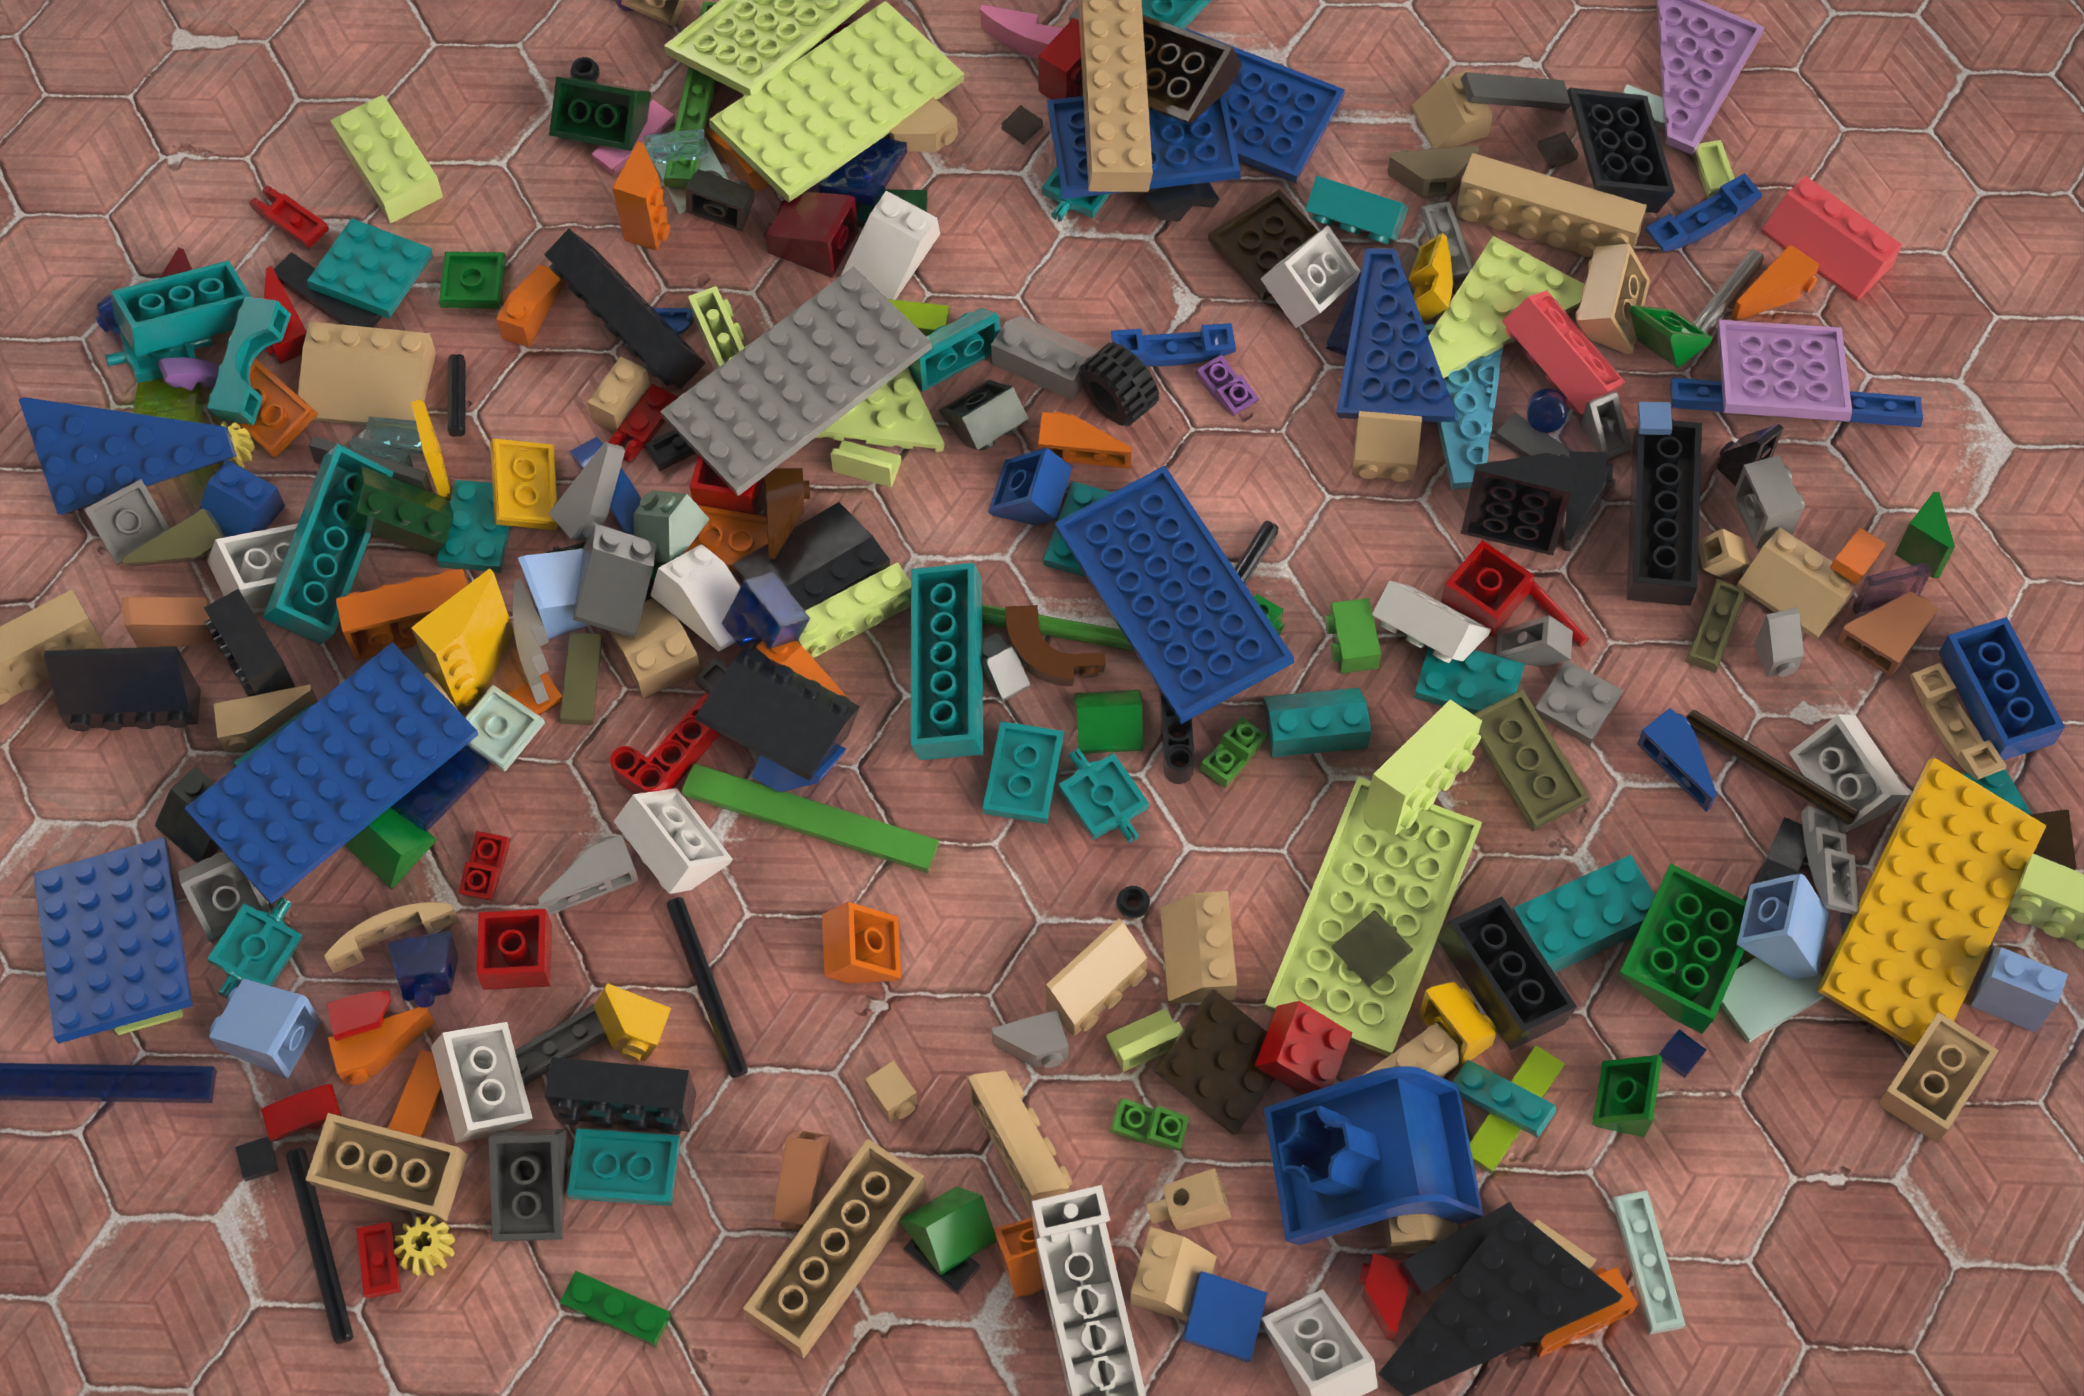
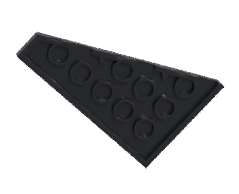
[1378,1206,1623,1396]

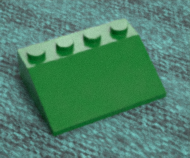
[1618,863,1746,1034]

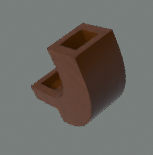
[1005,605,1106,686]

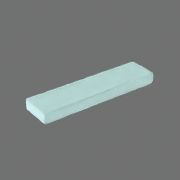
[1612,1190,1686,1335]

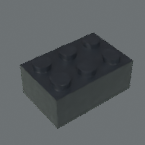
[204,589,296,697]

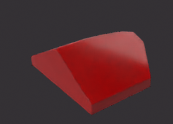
[327,989,391,1041]

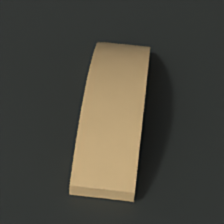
[1910,663,2007,780]
[324,902,459,973]

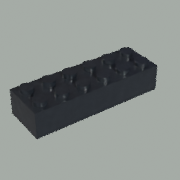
[544,228,706,389]
[1627,420,1702,606]

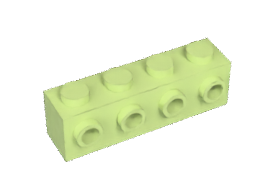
[688,286,747,369]
[786,562,911,658]

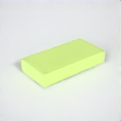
[1692,140,1735,198]

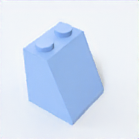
[518,549,589,639]
[1737,873,1831,980]
[1970,946,2068,1032]
[209,978,321,1080]

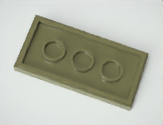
[1473,689,1590,832]

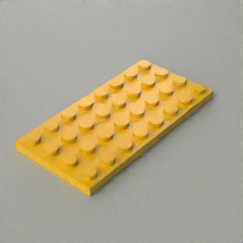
[1816,757,2046,1049]

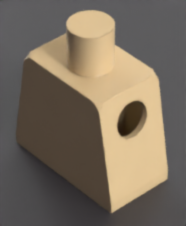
[1147,1168,1232,1230]

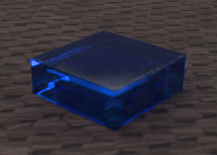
[1659,1029,1707,1078]

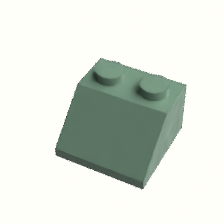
[633,490,710,565]

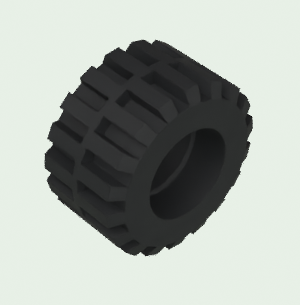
[1079,342,1159,427]

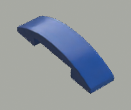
[1645,173,1762,252]
[1111,323,1236,366]
[570,437,641,536]

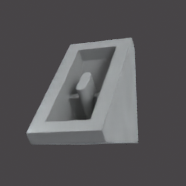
[1581,391,1632,459]

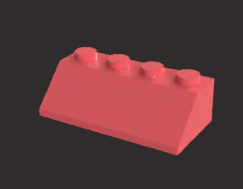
[1761,175,1902,301]
[1502,290,1626,415]

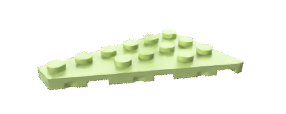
[1428,236,1584,378]
[816,367,945,453]

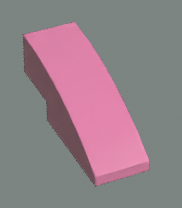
[980,5,1063,60]

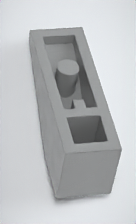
[548,442,625,541]
[538,835,639,916]

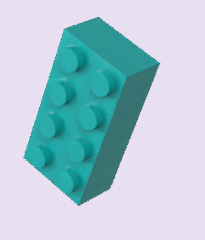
[111,260,251,356]
[1512,855,1655,973]

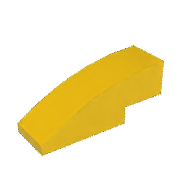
[1408,233,1453,322]

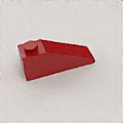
[264,266,307,364]

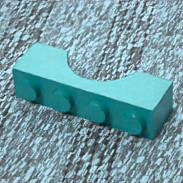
[207,296,291,425]

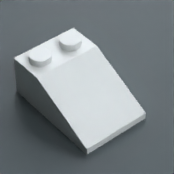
[841,191,940,300]
[1261,225,1361,328]
[207,523,298,608]
[650,544,763,652]
[1261,1289,1378,1396]

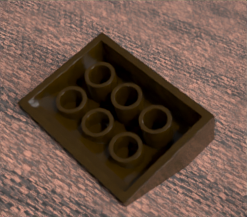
[1142,14,1242,124]

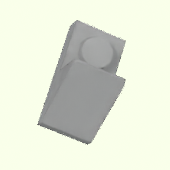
[983,632,1030,702]

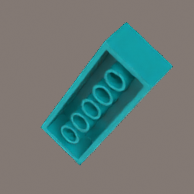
[262,444,394,645]
[911,562,983,760]

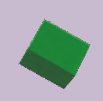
[1630,305,1713,369]
[1895,492,1955,578]
[1075,690,1143,754]
[346,802,437,889]
[1592,1055,1662,1137]
[900,1186,996,1275]

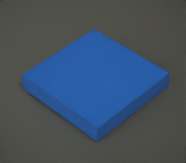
[1181,1271,1267,1363]

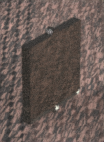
[1331,910,1413,987]

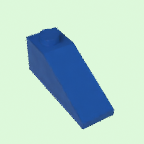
[1637,707,1717,812]

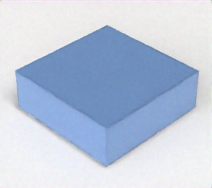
[1637,402,1672,435]

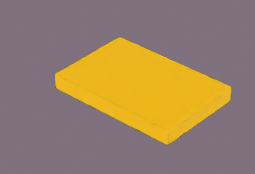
[411,399,452,499]
[490,438,559,530]

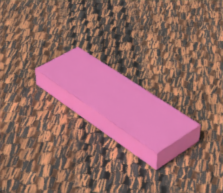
[592,100,675,175]

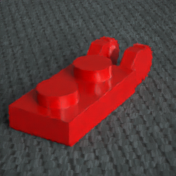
[249,185,329,250]
[608,383,678,463]

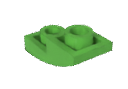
[1199,717,1267,788]
[1109,1098,1189,1151]

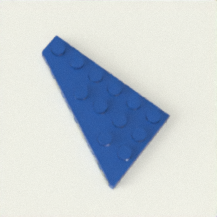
[1336,248,1458,423]
[19,397,237,515]

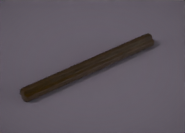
[1686,710,1859,825]

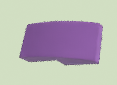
[1195,354,1259,416]
[158,357,220,391]

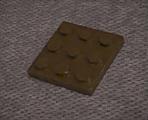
[1208,189,1319,301]
[1153,989,1275,1135]

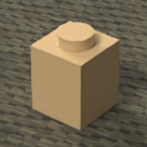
[1698,529,1750,579]
[865,1061,918,1122]

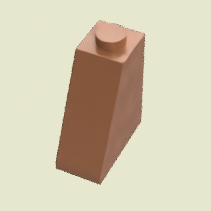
[1837,591,1939,677]
[122,597,214,648]
[773,1130,831,1230]

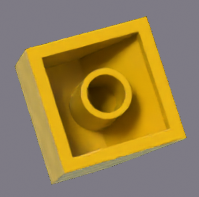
[1419,981,1496,1068]
[593,983,671,1062]

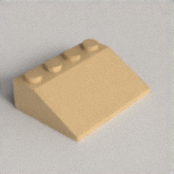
[298,321,436,431]

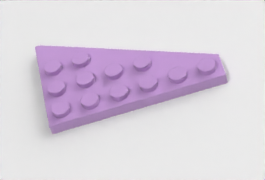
[1656,0,1764,155]

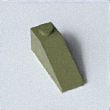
[122,508,226,567]

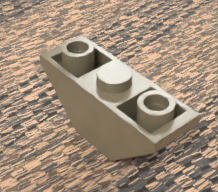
[1387,145,1479,197]

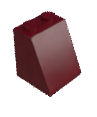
[764,192,858,278]

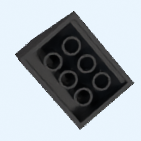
[1567,87,1675,213]
[1461,453,1579,556]
[733,502,890,633]
[44,646,201,732]
[695,647,860,781]

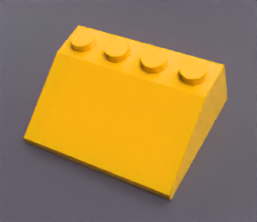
[411,568,514,712]

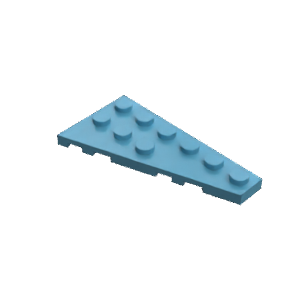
[1424,324,1503,489]

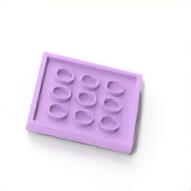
[1717,320,1852,421]

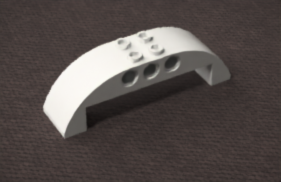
[1031,1185,1146,1396]

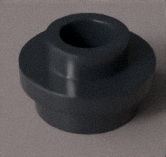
[570,57,600,81]
[1117,886,1150,919]

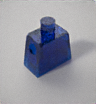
[388,931,458,1008]

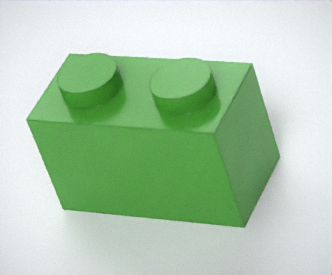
[1325,598,1381,674]

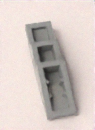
[512,579,549,705]
[1801,806,1859,915]

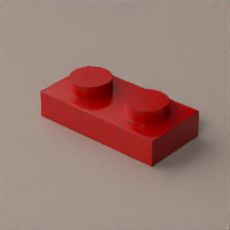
[356,1221,401,1299]

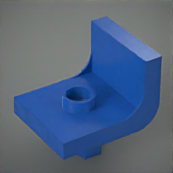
[1264,1066,1484,1246]

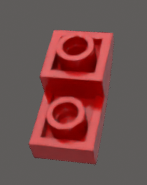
[458,831,511,901]
[261,1084,341,1142]

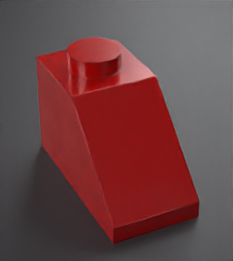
[1358,1253,1410,1341]

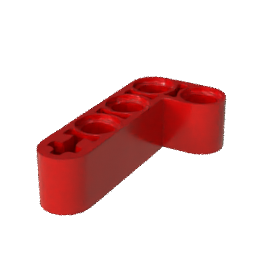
[610,692,721,794]

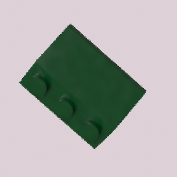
[549,76,651,151]
[344,466,453,556]

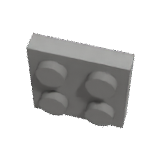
[84,479,170,565]
[1535,660,1623,745]

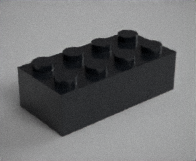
[1437,897,1577,1051]
[545,1057,696,1135]

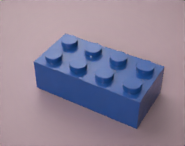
[1939,617,2065,760]

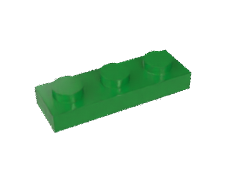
[560,1271,671,1347]

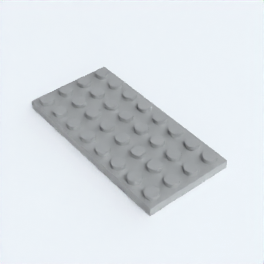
[660,266,932,496]

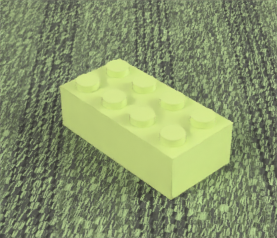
[330,95,443,224]
[1362,700,1482,837]
[2005,853,2084,949]

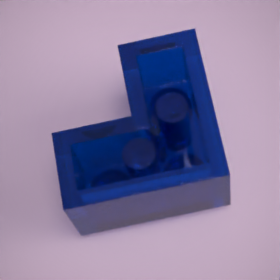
[721,572,810,649]

